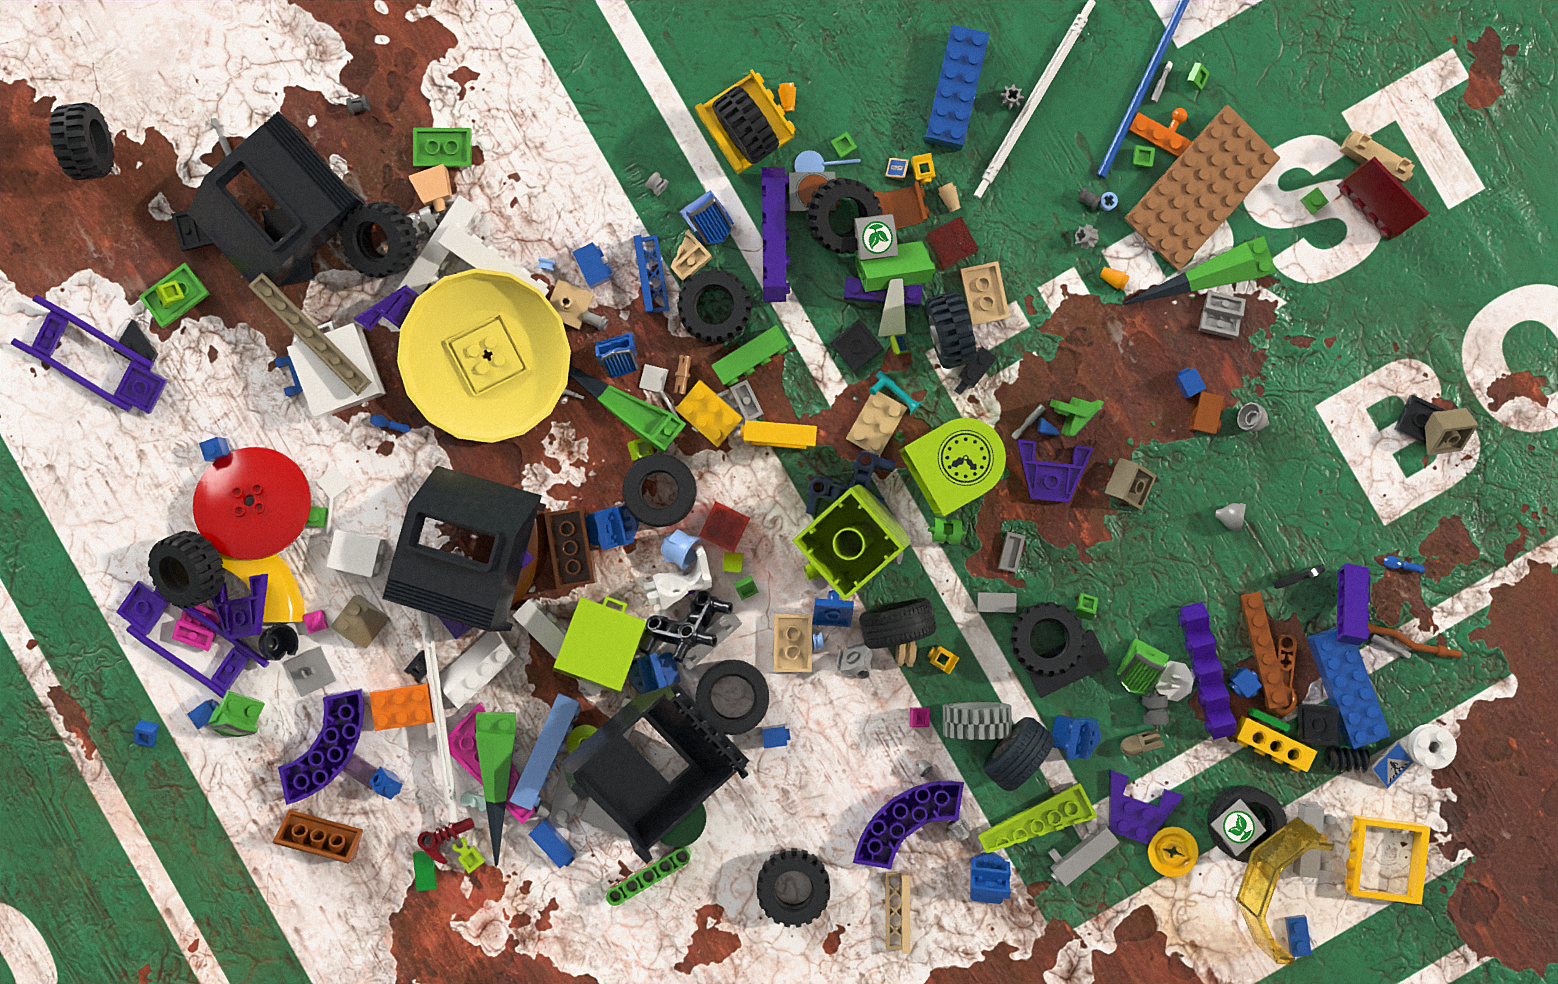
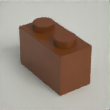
[1188,391,1225,435]

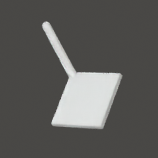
[639,364,680,419]
[317,466,350,534]

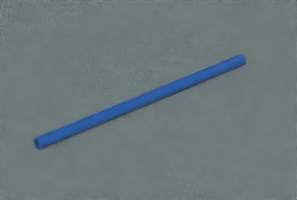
[1096,0,1190,179]

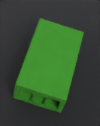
[854,241,935,292]

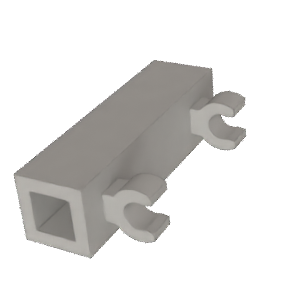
[679,611,742,670]
[1293,801,1336,878]
[1048,820,1120,886]

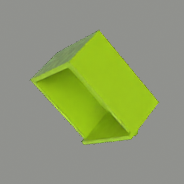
[552,596,647,694]

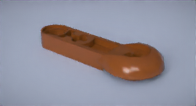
[1264,634,1297,716]

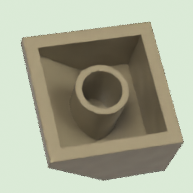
[1425,408,1478,455]
[1105,458,1157,510]
[330,595,390,648]

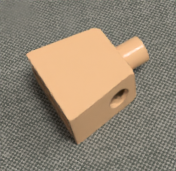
[409,164,452,214]

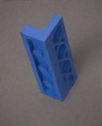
[633,235,670,314]

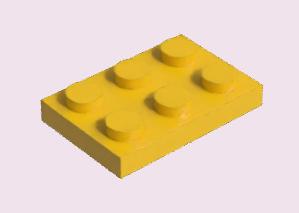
[675,380,743,447]

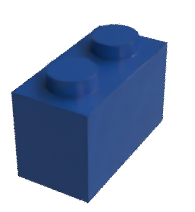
[572,242,612,289]

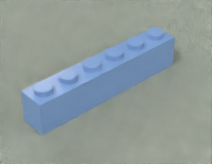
[510,692,582,810]

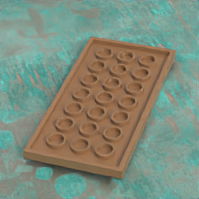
[1123,105,1281,271]

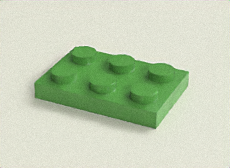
[413,128,472,168]
[139,263,210,328]

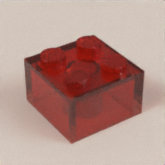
[925,216,979,272]
[699,501,751,553]

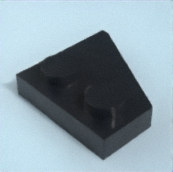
[171,210,214,252]
[113,319,159,362]

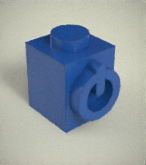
[1227,666,1262,699]
[369,766,403,800]

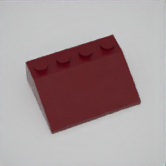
[1336,157,1429,240]

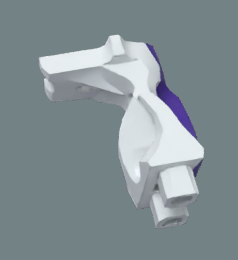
[643,545,712,609]

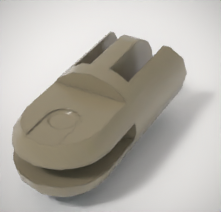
[1120,729,1165,756]

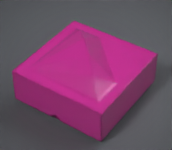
[303,610,329,634]
[909,707,930,728]

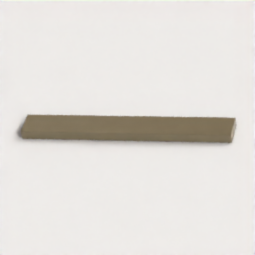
[248,273,372,396]

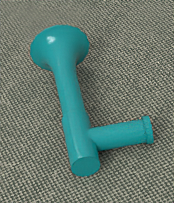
[869,370,923,416]

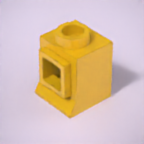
[911,153,936,185]
[927,644,959,674]

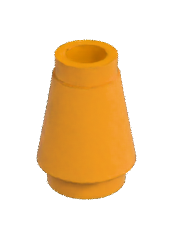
[777,83,796,112]
[1100,267,1130,290]

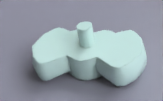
[460,791,486,812]

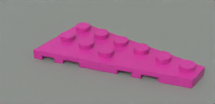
[447,702,537,824]

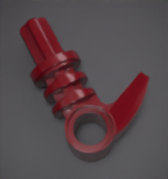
[417,817,475,864]

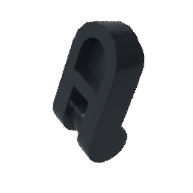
[404,650,437,684]

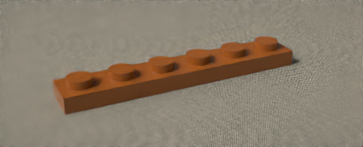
[1240,591,1289,709]

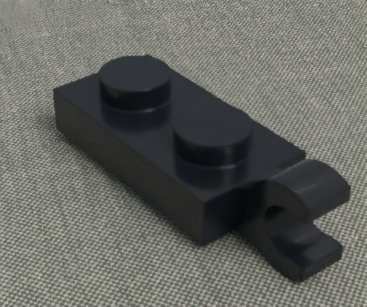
[954,346,997,395]

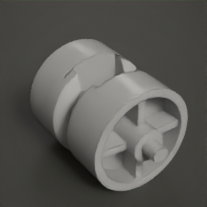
[407,205,440,238]

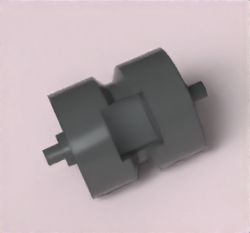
[1142,690,1169,729]

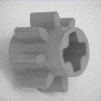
[999,84,1024,110]
[1075,224,1099,249]
[946,818,971,842]

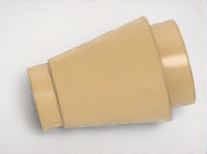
[938,182,961,212]

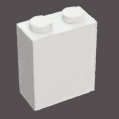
[326,530,386,577]

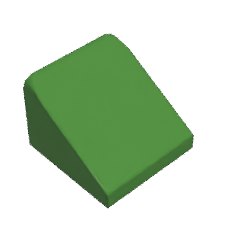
[1074,593,1098,620]

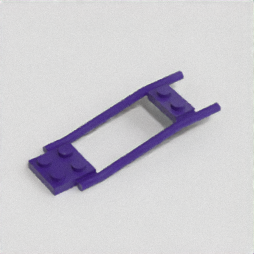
[11,295,168,414]
[116,581,270,699]

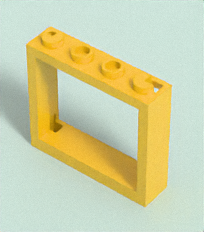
[740,420,817,450]
[1344,815,1430,905]

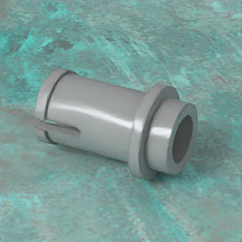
[583,311,608,330]

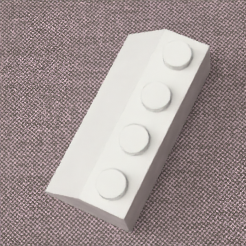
[439,632,520,709]

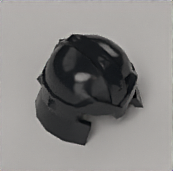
[258,624,299,661]

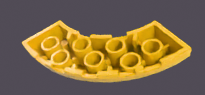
[218,552,305,622]

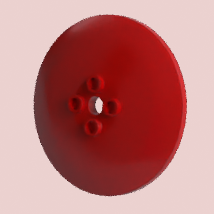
[193,447,312,560]

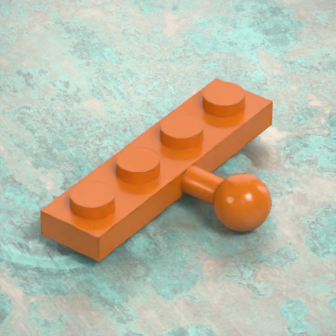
[1128,108,1192,158]

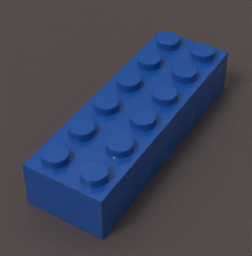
[924,25,990,151]
[1306,627,1390,749]

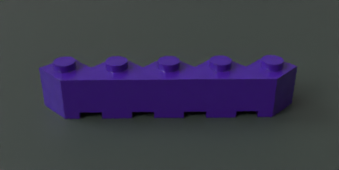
[762,167,790,302]
[1178,602,1237,740]

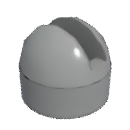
[915,760,932,777]
[535,800,551,817]

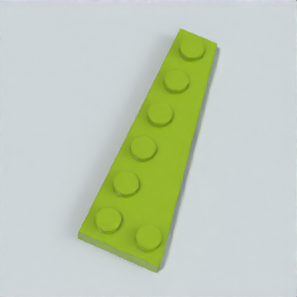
[977,782,1098,854]

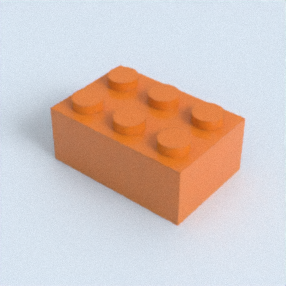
[369,682,434,731]

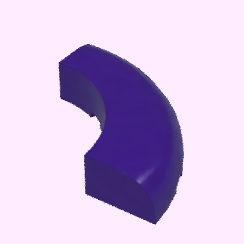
[278,688,364,805]
[853,781,964,869]

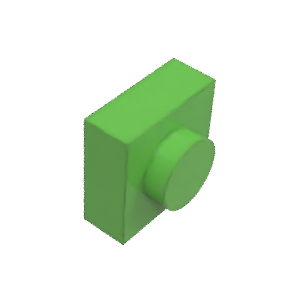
[1187,63,1210,90]
[831,131,857,159]
[1132,145,1155,169]
[1300,187,1329,215]
[306,506,328,527]
[734,576,759,600]

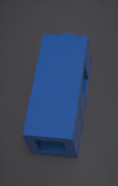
[528,818,577,868]

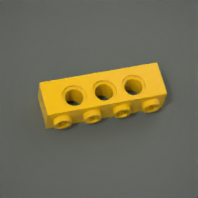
[1232,715,1317,773]

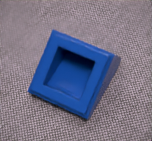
[1037,418,1059,436]
[134,720,158,747]

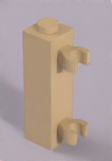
[1339,130,1415,184]

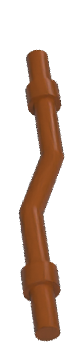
[1368,623,1462,659]

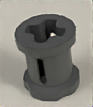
[346,94,370,115]
[1077,186,1102,211]

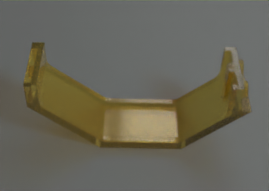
[1236,817,1335,965]

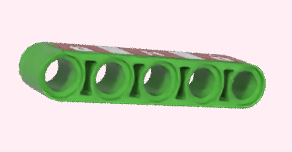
[606,846,691,906]

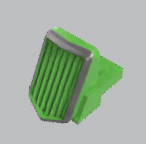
[1049,397,1104,437]
[1116,638,1169,694]
[208,690,265,737]

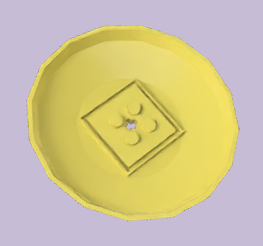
[397,268,571,443]

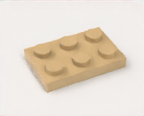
[960,261,1010,326]
[846,391,907,457]
[773,614,812,672]

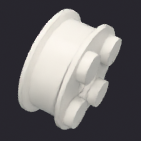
[1407,724,1457,769]

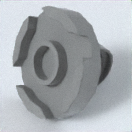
[835,641,872,679]

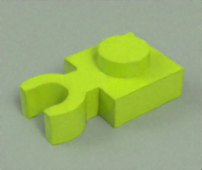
[452,837,486,873]

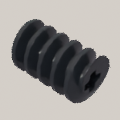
[1324,746,1370,773]

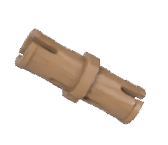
[673,355,692,395]

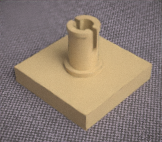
[549,279,594,330]

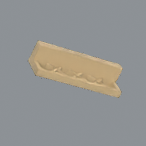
[885,872,910,954]

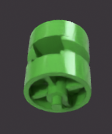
[928,518,966,545]

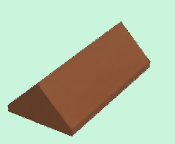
[273,810,363,864]

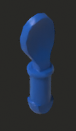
[370,414,410,433]
[1383,556,1425,573]

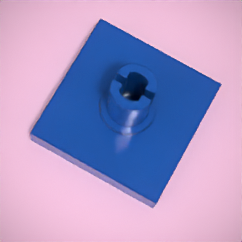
[812,590,854,627]

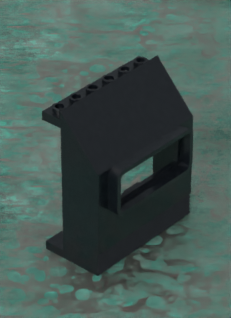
[187,111,366,286]
[382,466,547,632]
[561,683,750,864]

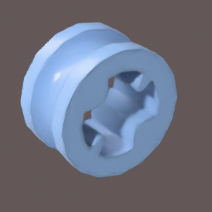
[1099,192,1118,211]
[537,258,555,272]
[812,632,824,651]

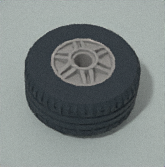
[983,717,1054,791]

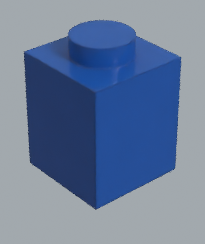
[1174,367,1206,399]
[199,437,230,462]
[187,699,220,730]
[762,724,791,749]

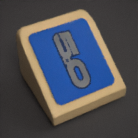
[885,158,909,181]

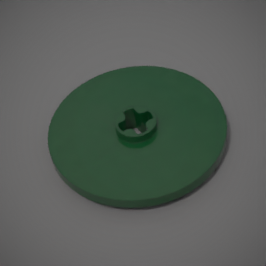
[659,803,707,847]

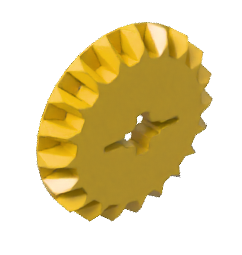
[1147,826,1198,877]

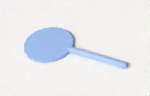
[794,150,861,172]

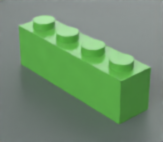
[711,325,789,387]

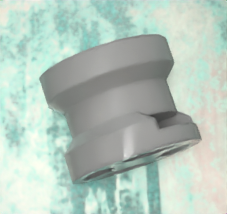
[645,172,669,196]

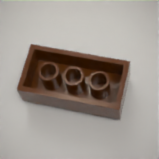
[544,506,598,589]

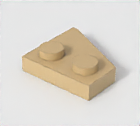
[671,230,712,282]

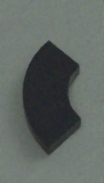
[1272,564,1326,589]

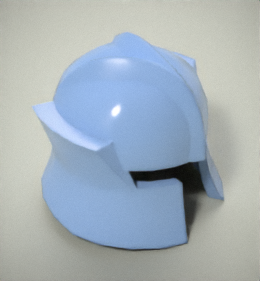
[661,529,702,570]

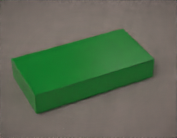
[1247,707,1290,732]
[413,851,437,892]

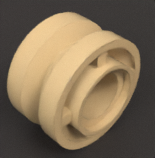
[895,641,917,667]

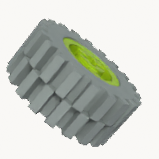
[943,701,1012,740]

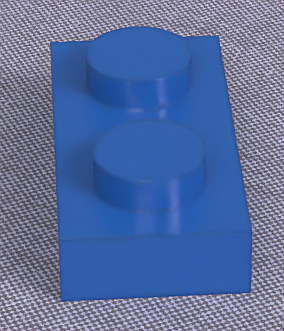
[1285,914,1312,957]

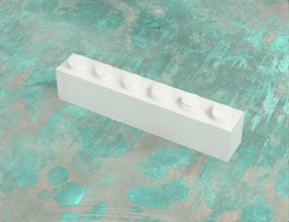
[396,195,482,295]
[438,223,549,296]
[512,598,602,697]

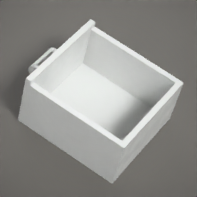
[287,321,387,418]

